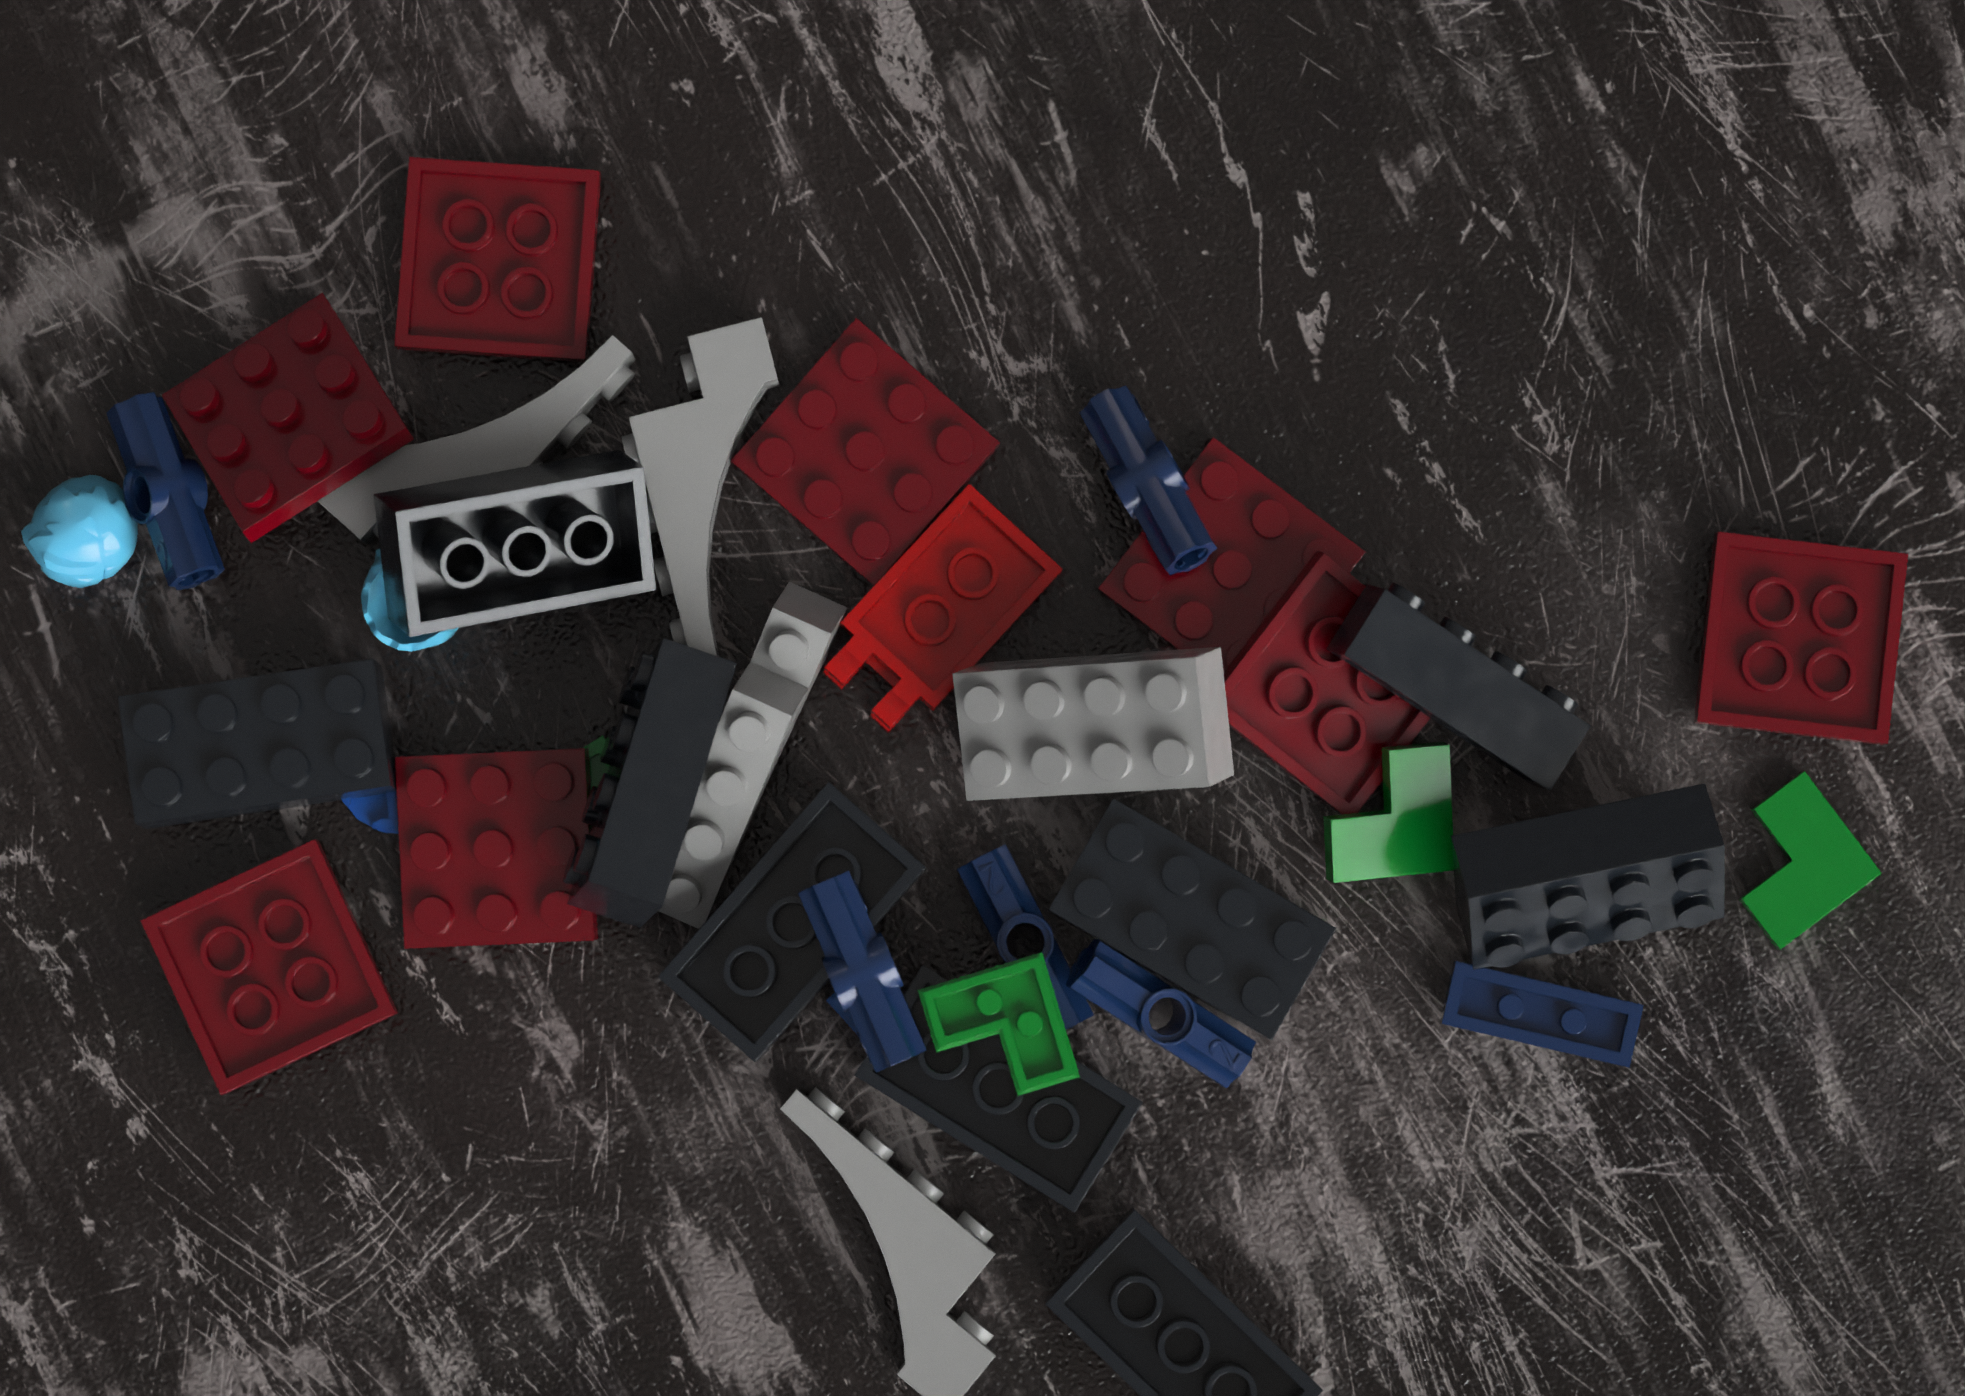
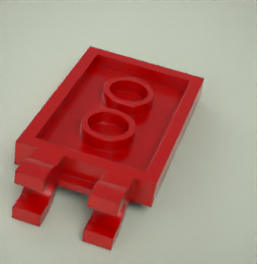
[823,484,1063,733]

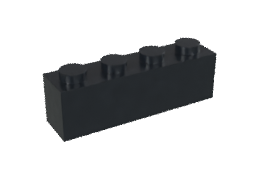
[1326,583,1591,791]

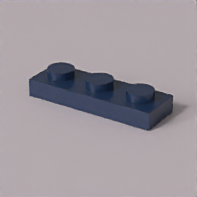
[1440,961,1644,1068]

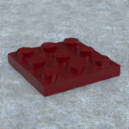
[394,157,601,362]
[162,292,414,543]
[731,318,1000,586]
[1098,437,1365,671]
[1694,532,1908,745]
[1224,551,1430,815]
[395,748,598,949]
[140,839,398,1095]

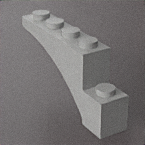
[621,317,780,657]
[318,335,636,545]
[658,582,847,929]
[780,1087,996,1396]

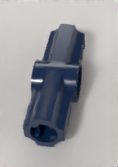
[1079,385,1217,575]
[106,392,225,590]
[956,844,1094,1030]
[798,871,927,1073]
[1065,938,1256,1088]

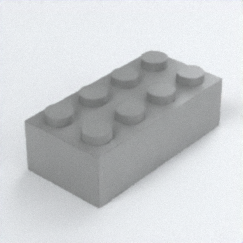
[953,647,1234,801]

